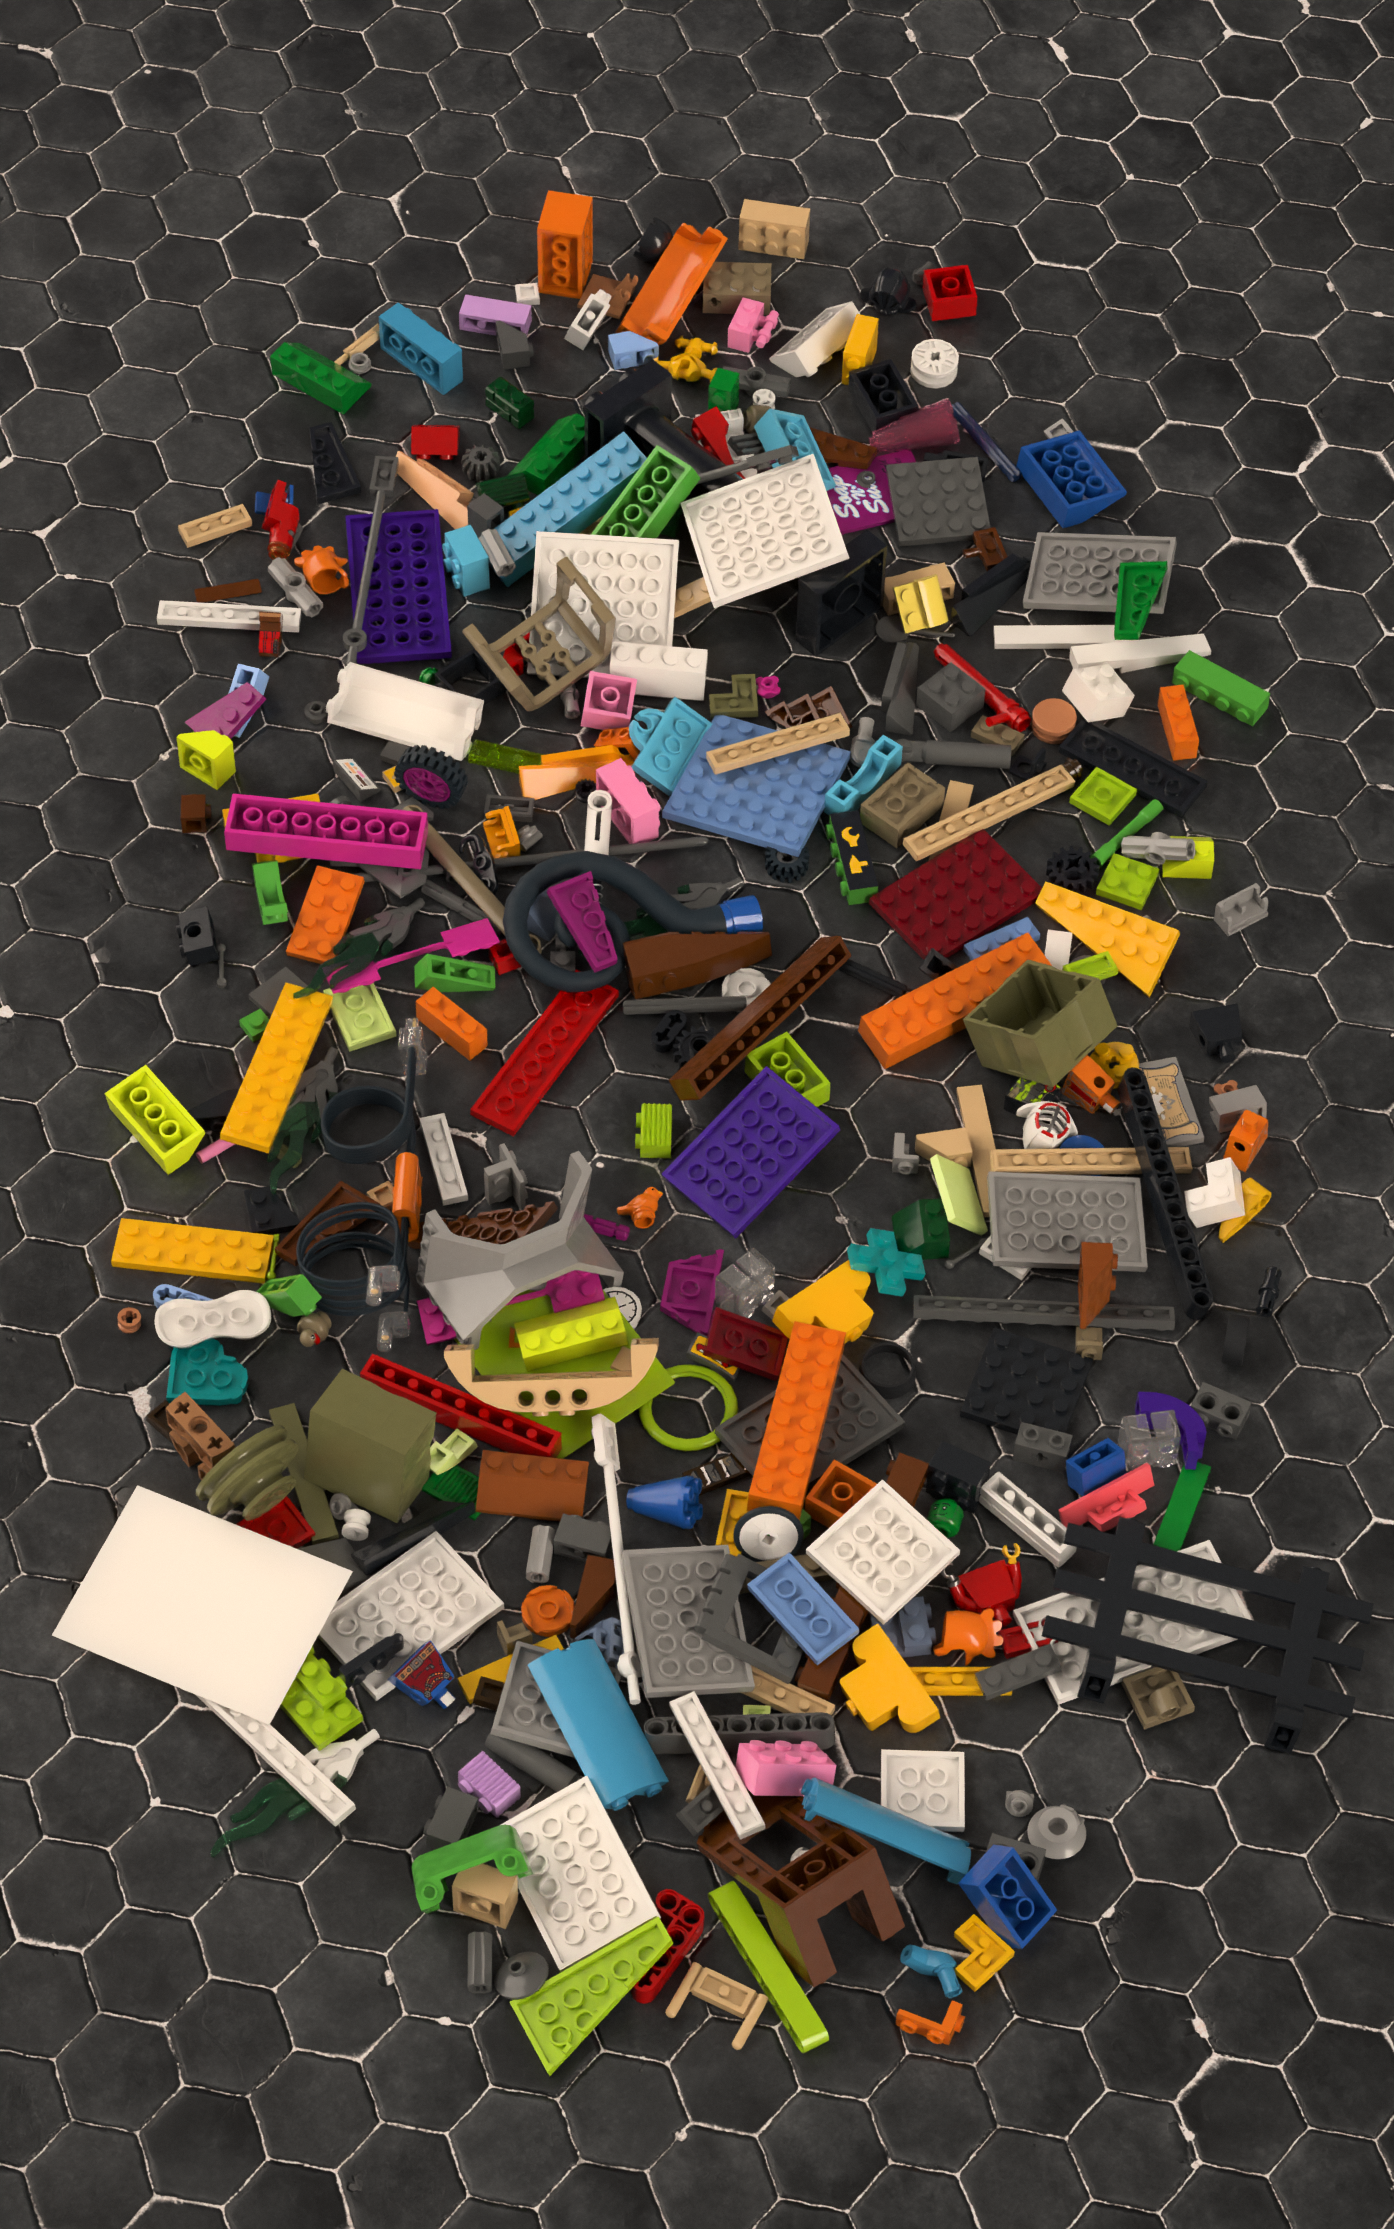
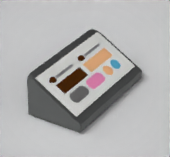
[333,758,381,802]

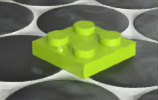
[1069,767,1137,826]
[1096,853,1160,910]

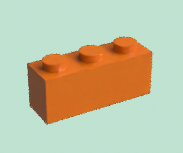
[1158,684,1199,761]
[416,987,488,1061]

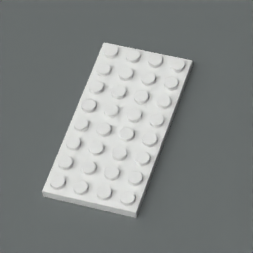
[1013,1540,1252,1705]

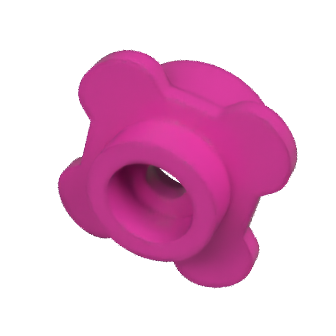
[756,676,781,699]

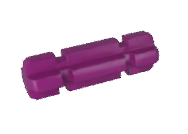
[584,1214,630,1241]

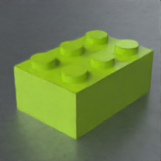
[745,1032,830,1107]

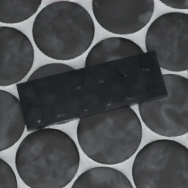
[1059,717,1207,818]

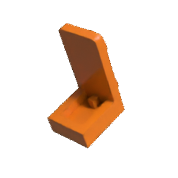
[594,726,641,761]
[896,2000,965,2045]

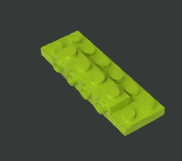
[280,1647,363,1751]

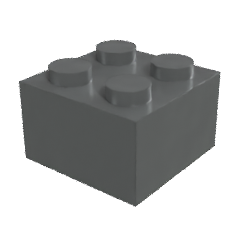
[916,662,985,732]

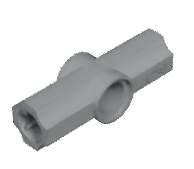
[268,557,323,618]
[1121,832,1196,865]

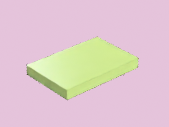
[323,983,397,1052]
[930,1154,988,1236]

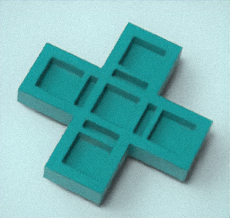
[847,1228,926,1297]

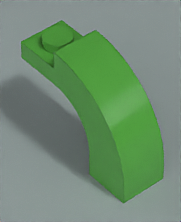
[252,860,288,925]

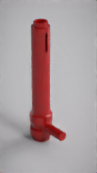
[934,643,1031,732]

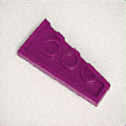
[547,871,618,973]

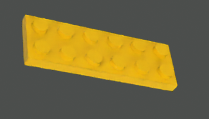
[111,1218,274,1284]

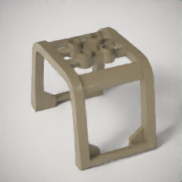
[462,557,616,711]

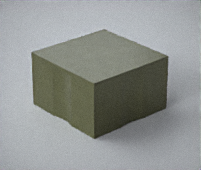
[963,960,1118,1087]
[304,1369,436,1523]

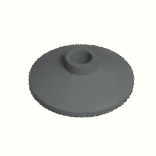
[494,1952,549,2000]

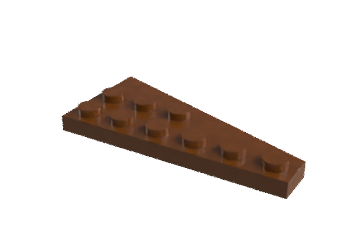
[408,1201,558,1249]

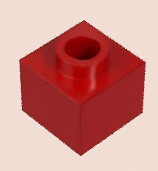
[488,939,522,975]

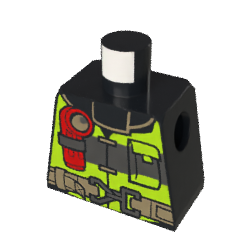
[1004,1077,1068,1122]

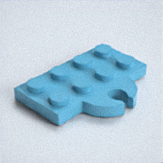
[629,697,713,796]

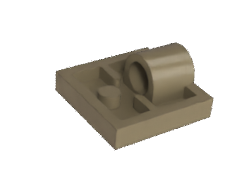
[1121,1667,1195,1729]

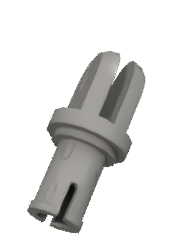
[850,717,875,768]

